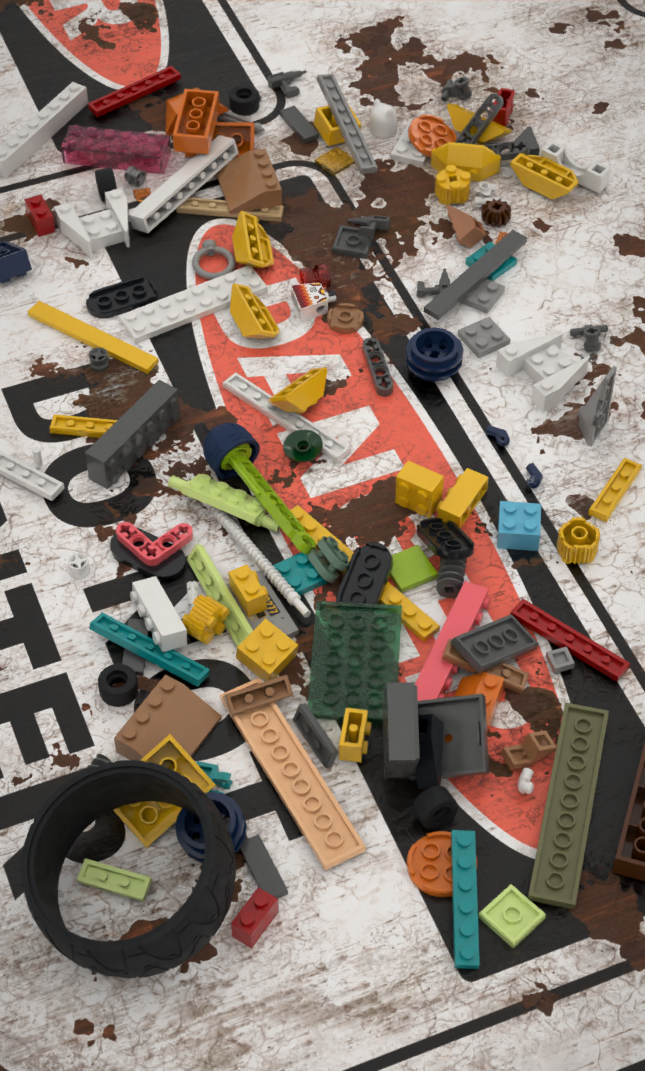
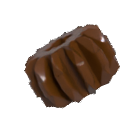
[481,199,511,228]

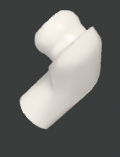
[517,768,534,794]

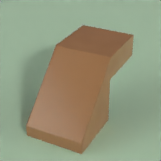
[500,731,557,770]

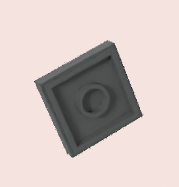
[332,225,375,259]

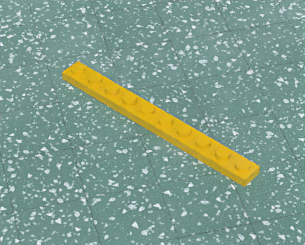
[290,505,440,642]

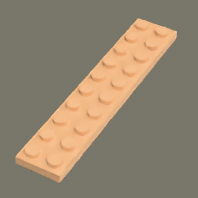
[220,678,366,871]

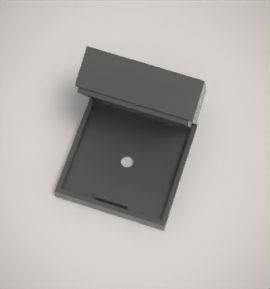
[382,683,489,782]

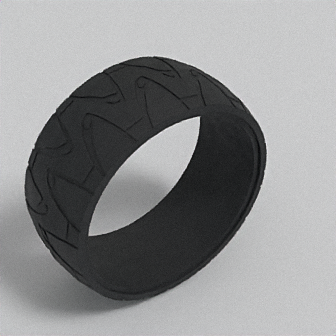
[21,760,236,978]

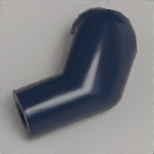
[486,425,510,446]
[526,463,543,489]

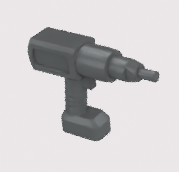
[268,70,307,98]
[347,215,391,237]
[417,268,450,297]

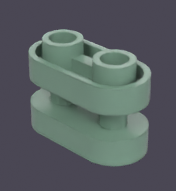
[307,536,349,583]

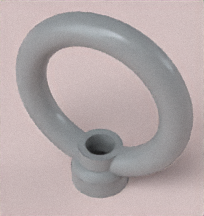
[192,239,235,280]

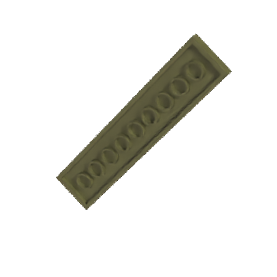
[528,702,609,910]

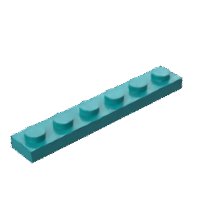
[89,612,210,687]
[451,830,480,969]

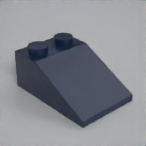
[0,240,32,283]

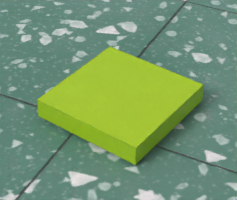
[389,545,438,593]

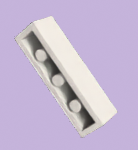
[130,576,187,652]

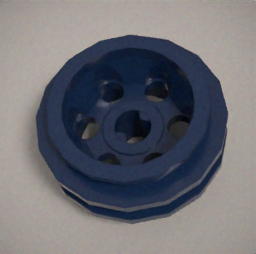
[406,327,464,382]
[175,792,247,863]

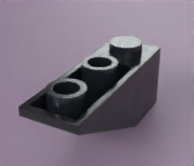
[415,714,444,790]

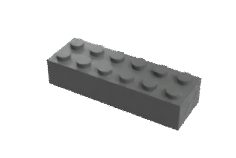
[85,380,181,489]

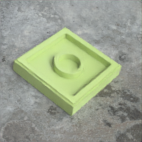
[478,884,546,949]

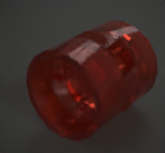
[299,263,331,288]

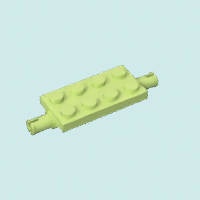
[168,474,280,533]

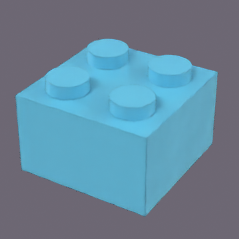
[497,501,541,551]

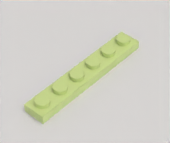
[187,544,253,647]

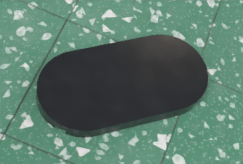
[86,277,158,319]
[416,518,474,559]
[110,528,186,581]
[336,542,393,621]

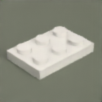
[391,123,428,167]

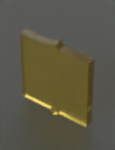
[314,147,355,176]

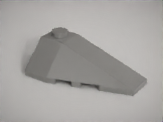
[577,366,617,446]

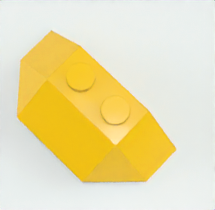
[447,103,512,145]
[431,142,501,182]
[510,153,579,200]
[232,211,274,268]
[230,283,280,339]
[267,367,328,414]

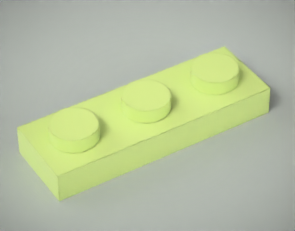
[77,858,152,902]

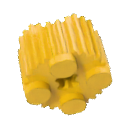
[435,165,471,206]
[556,516,600,564]
[182,594,230,645]

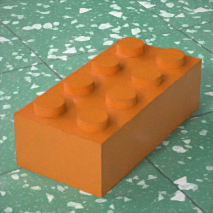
[172,89,220,154]

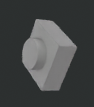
[546,646,575,674]

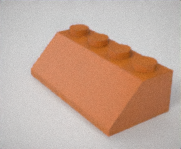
[185,122,255,158]
[445,672,505,743]

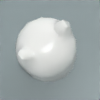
[369,99,397,138]

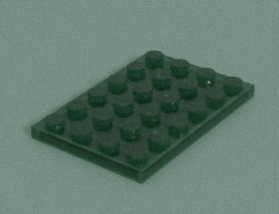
[308,601,402,723]

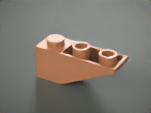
[446,204,486,249]

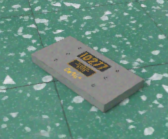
[226,570,299,638]

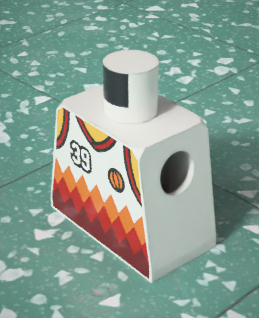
[291,283,337,322]

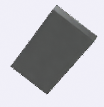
[451,614,539,674]

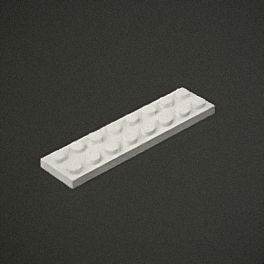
[119,266,268,344]

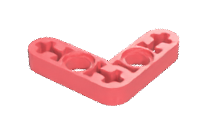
[116,522,193,566]

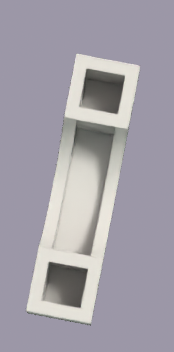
[541,141,611,193]

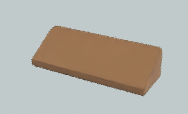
[223,675,294,716]

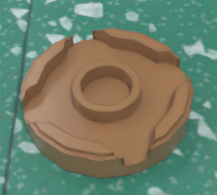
[327,303,364,334]

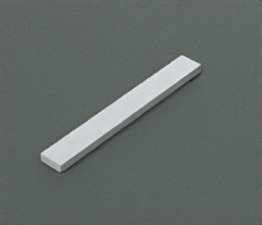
[223,372,351,464]

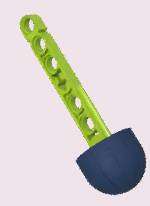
[203,423,316,555]

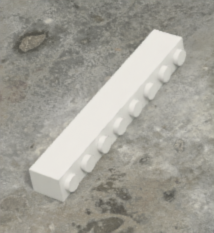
[0,82,88,178]
[128,135,239,233]

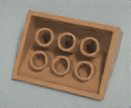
[216,149,282,214]
[114,675,222,761]

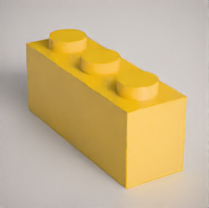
[436,468,489,529]

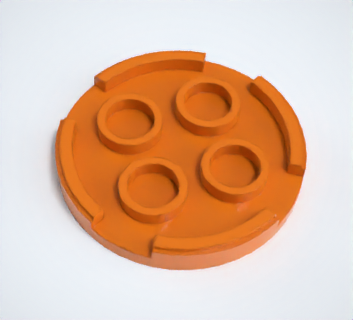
[408,114,457,158]
[407,831,477,897]

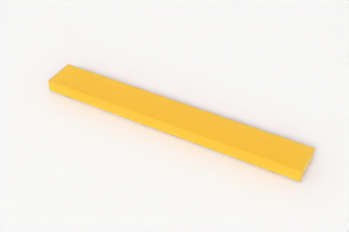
[27,301,159,374]

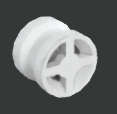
[68,553,90,579]

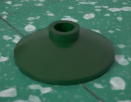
[283,430,323,462]

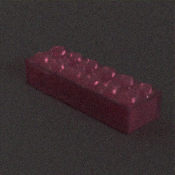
[61,125,171,174]

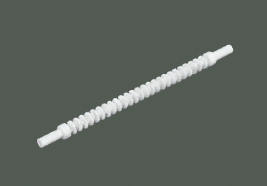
[203,503,311,618]

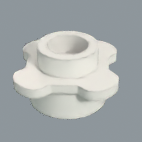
[474,181,495,198]

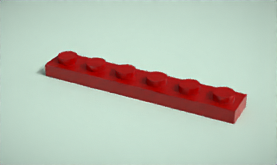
[88,66,181,117]
[510,599,630,682]

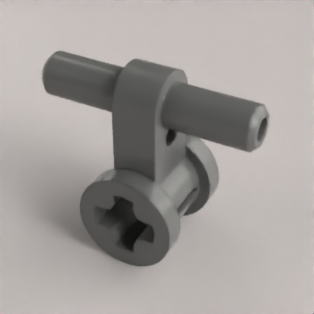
[441,77,472,102]
[570,324,608,352]

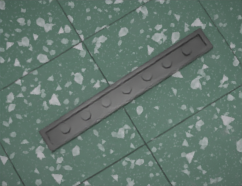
[424,230,527,320]

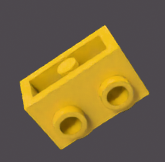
[228,564,268,617]
[339,708,372,763]

